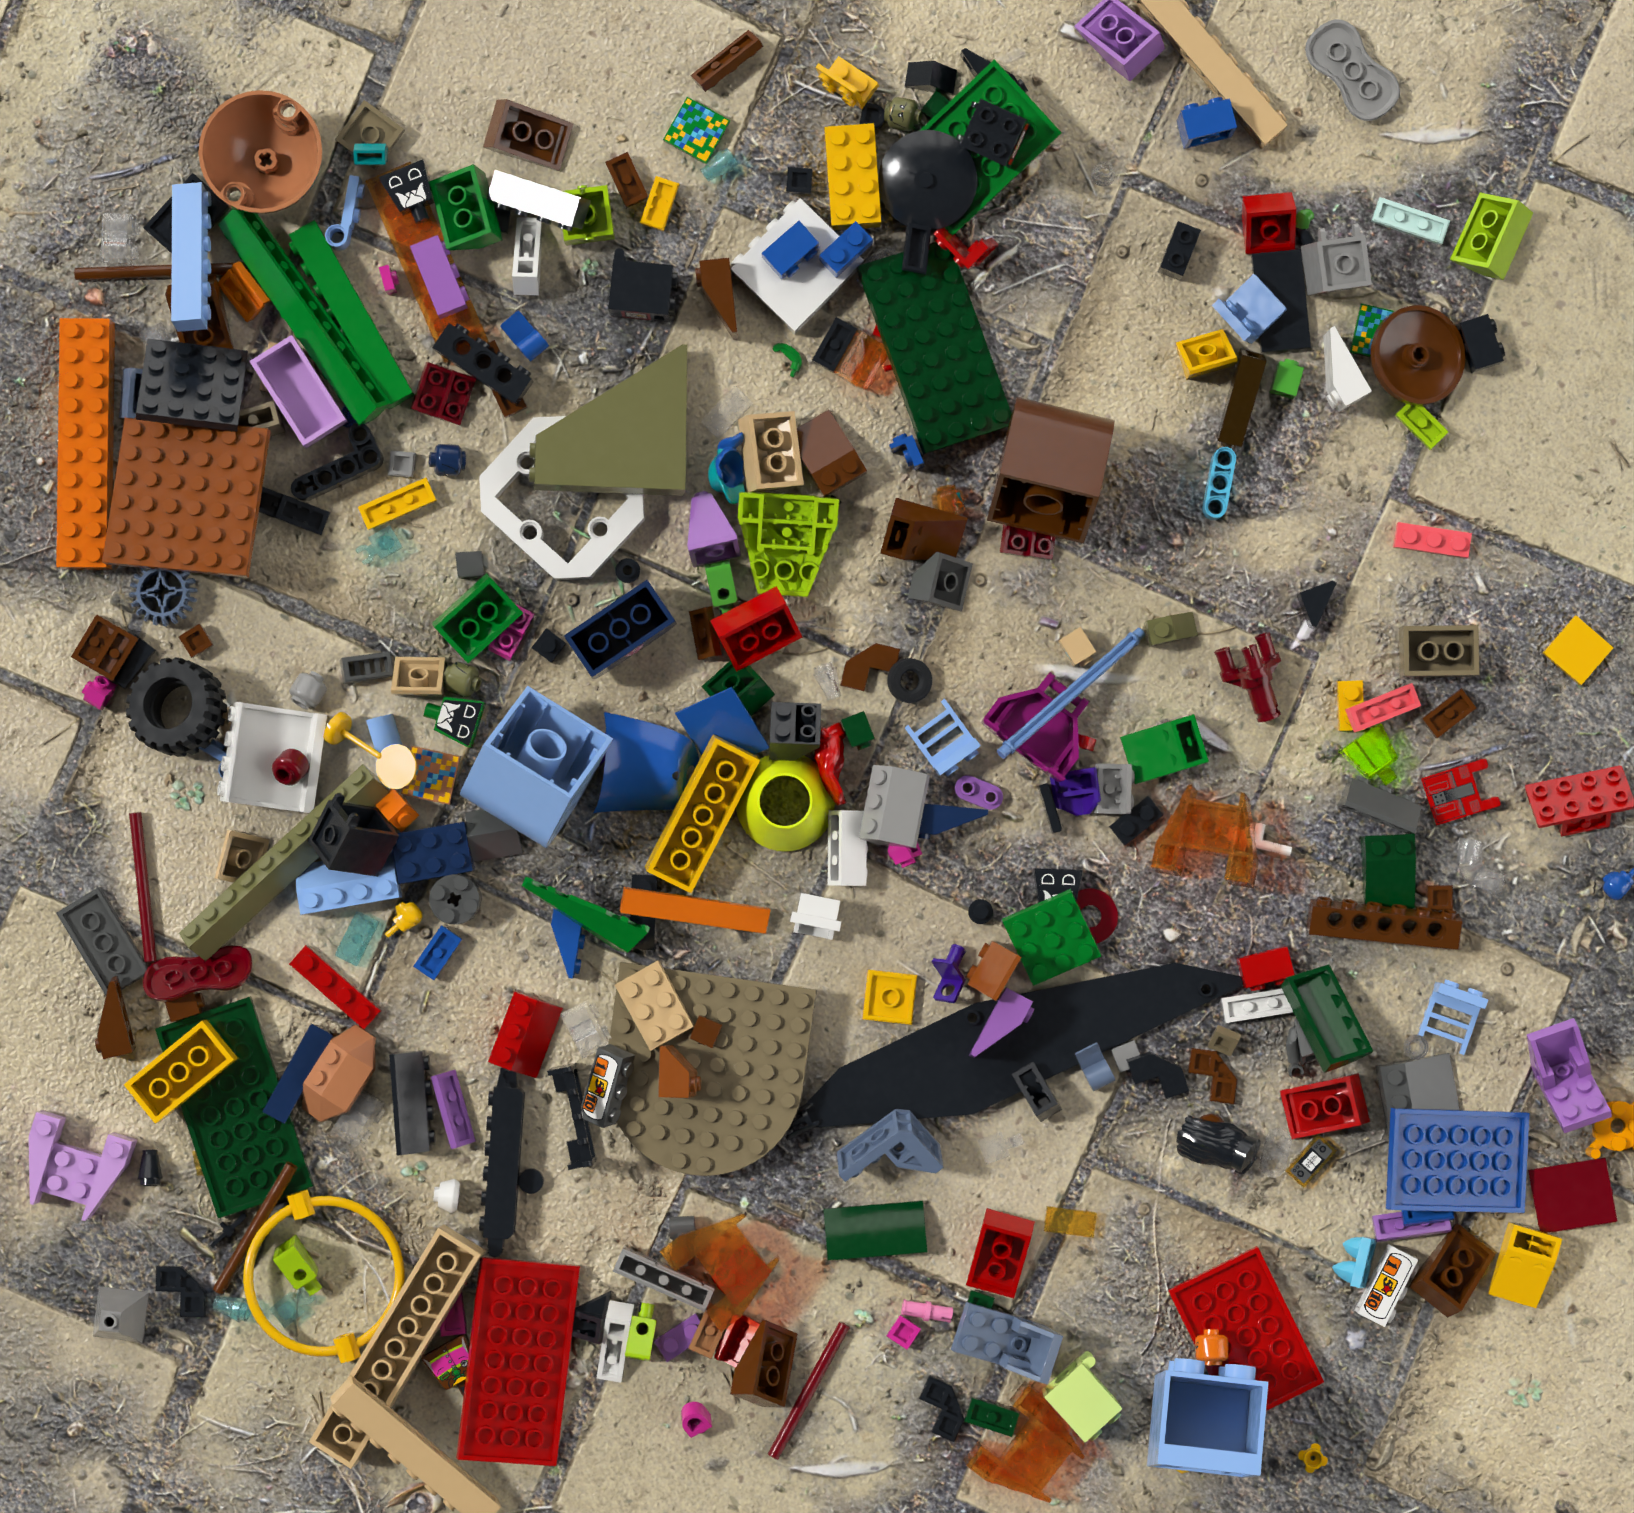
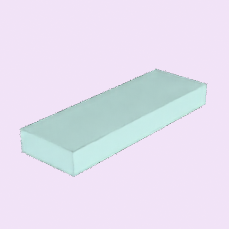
[1371,197,1450,245]

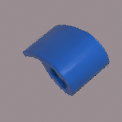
[500,311,549,362]

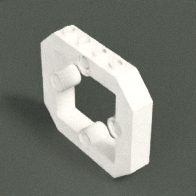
[480,416,645,580]

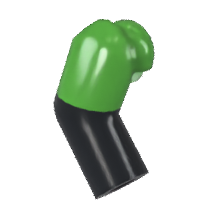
[1296,209,1315,245]

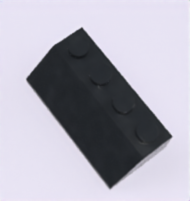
[389,1050,436,1156]

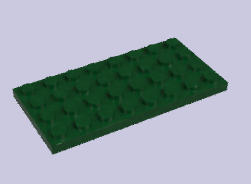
[856,242,1012,455]
[155,996,314,1219]

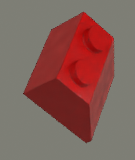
[1242,192,1296,254]

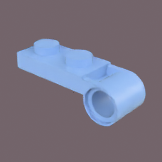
[325,175,365,251]

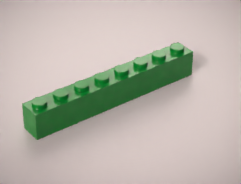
[288,220,415,410]

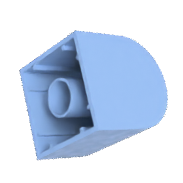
[460,686,613,848]

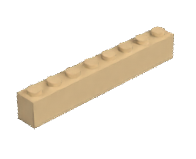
[1133,0,1288,149]
[330,1375,501,1513]

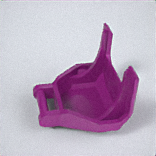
[981,672,1090,782]

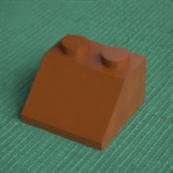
[659,1045,701,1098]

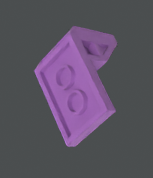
[1527,1018,1612,1133]

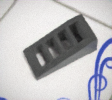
[340,651,394,684]

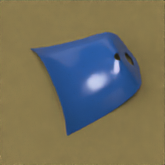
[593,712,699,814]

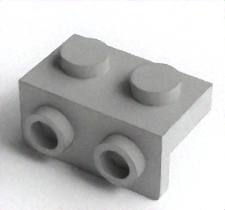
[1094,763,1135,814]

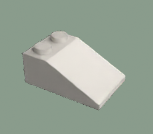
[1323,326,1372,412]

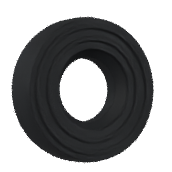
[887,658,932,703]

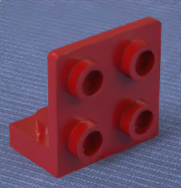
[934,228,999,269]

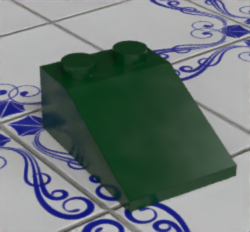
[1360,834,1416,909]

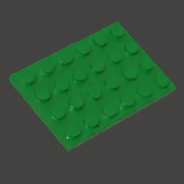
[919,59,1062,236]

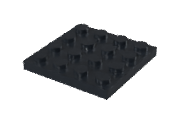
[136,339,248,431]

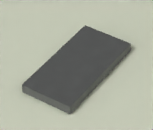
[56,887,148,995]

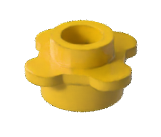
[1298,1443,1328,1473]

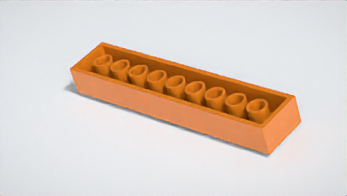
[56,318,115,570]

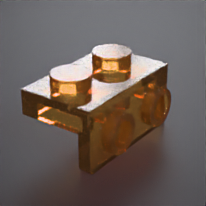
[834,330,888,390]

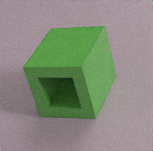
[1269,359,1304,399]

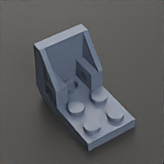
[837,1109,944,1182]
[951,1302,1063,1385]

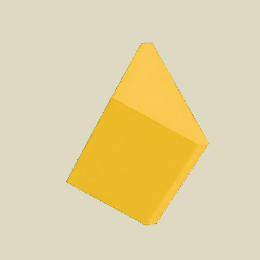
[1176,329,1238,380]

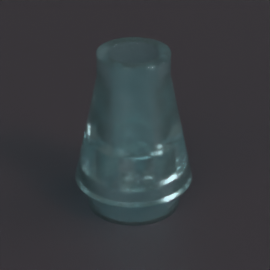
[700,148,738,182]
[213,1296,251,1322]

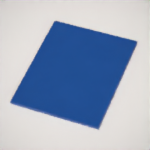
[675,687,770,755]

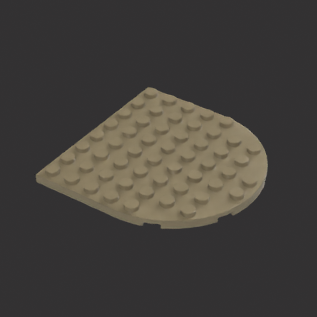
[609,962,817,1176]

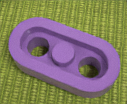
[955,775,1003,810]

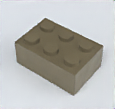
[1399,625,1479,678]

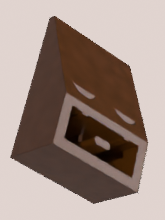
[880,498,968,560]

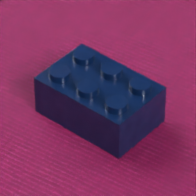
[393,822,475,884]

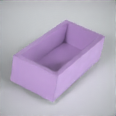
[249,335,348,449]

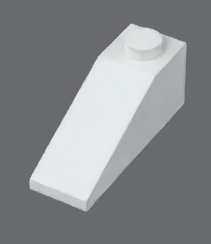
[512,217,542,295]
[597,1300,634,1383]

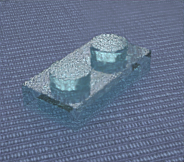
[335,911,380,966]

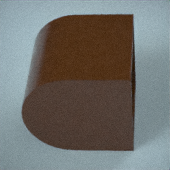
[987,397,1115,544]

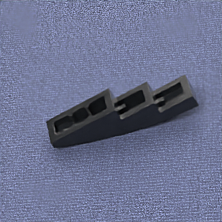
[259,487,330,536]

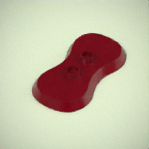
[143,945,252,1002]

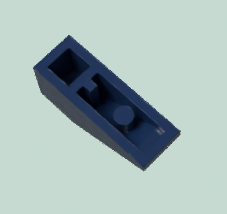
[918,804,988,839]

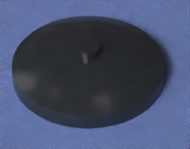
[878,130,978,231]

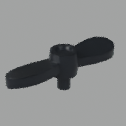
[210,1213,247,1248]

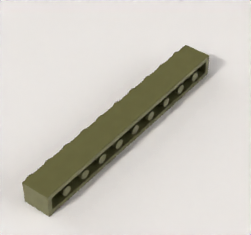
[179,764,389,961]

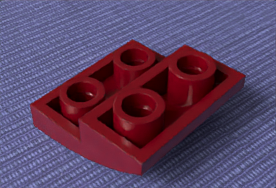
[410,362,476,426]
[1000,525,1056,560]

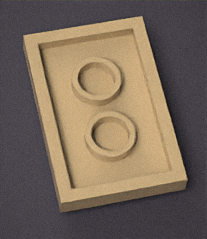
[615,960,695,1051]

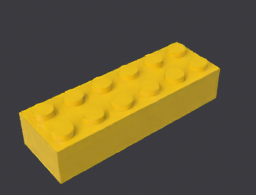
[645,734,760,893]

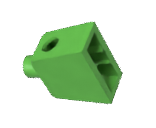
[705,560,738,615]

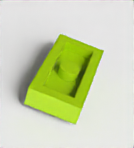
[1395,404,1448,450]

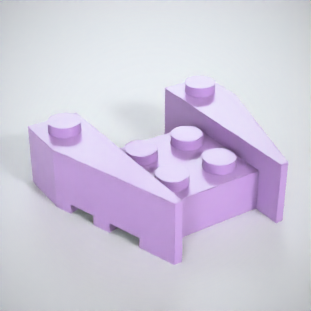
[29,1110,138,1221]

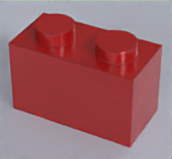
[1236,946,1295,991]

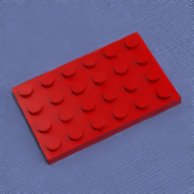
[1168,1246,1324,1411]

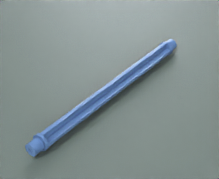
[997,628,1145,759]

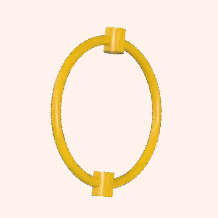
[243,1189,405,1363]

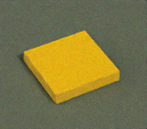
[1542,615,1614,686]
[862,970,917,1025]

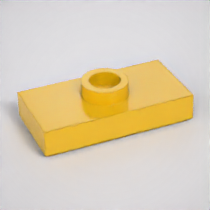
[640,176,680,232]

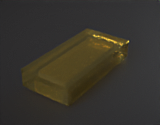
[1043,1206,1097,1238]

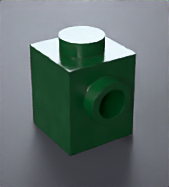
[841,711,875,751]

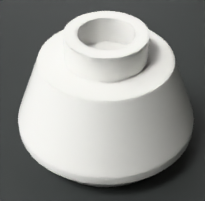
[433,1179,460,1213]

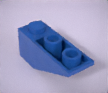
[551,909,586,979]

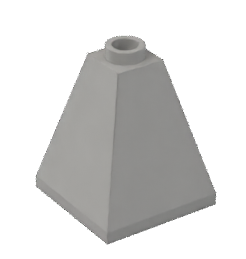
[93,1286,149,1343]

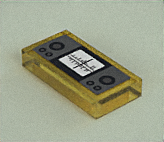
[1284,1134,1337,1188]

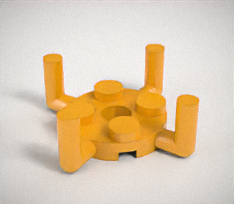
[1585,1101,1634,1159]

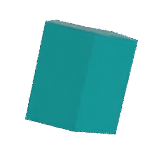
[353,144,388,165]

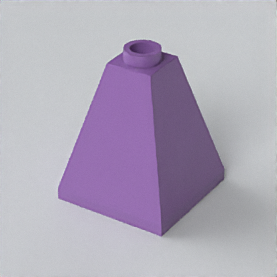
[687,491,741,567]

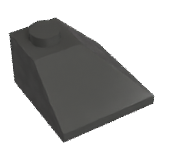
[908,552,973,612]

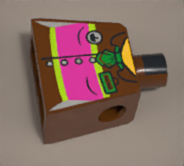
[421,1334,470,1397]

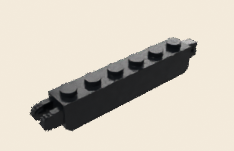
[479,1068,525,1258]

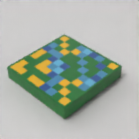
[663,97,730,165]
[1349,303,1394,358]

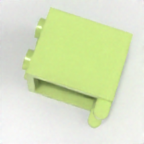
[1041,1351,1122,1442]

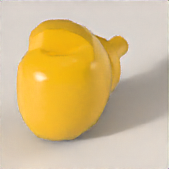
[385,901,423,938]

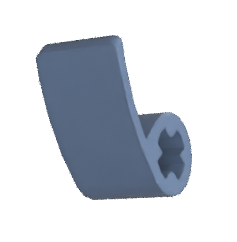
[1075,1043,1115,1092]

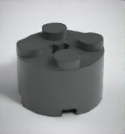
[429,874,482,925]

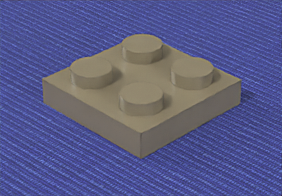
[335,100,405,170]

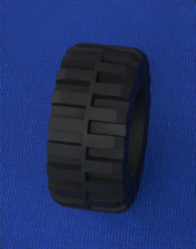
[126,657,227,757]

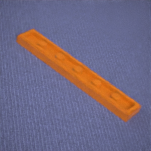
[619,887,771,934]

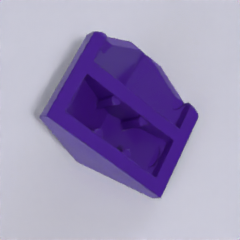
[1050,767,1101,816]

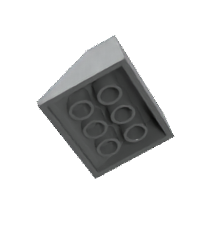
[1375,1053,1460,1140]

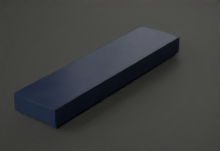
[262,1023,333,1124]

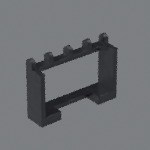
[547,1063,597,1170]

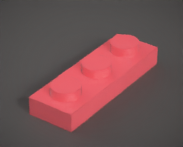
[1393,522,1472,559]
[1345,683,1421,732]

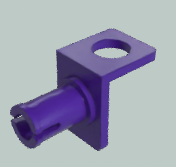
[932,944,966,1003]

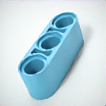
[1202,447,1236,520]

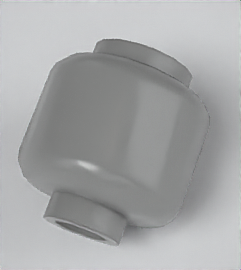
[289,671,327,710]

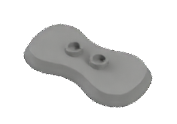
[1305,19,1400,121]

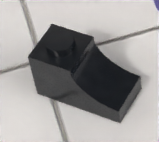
[1012,1062,1062,1122]

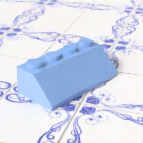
[296,849,402,915]

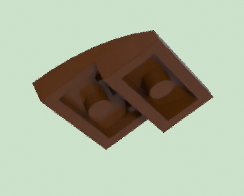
[71,614,139,681]

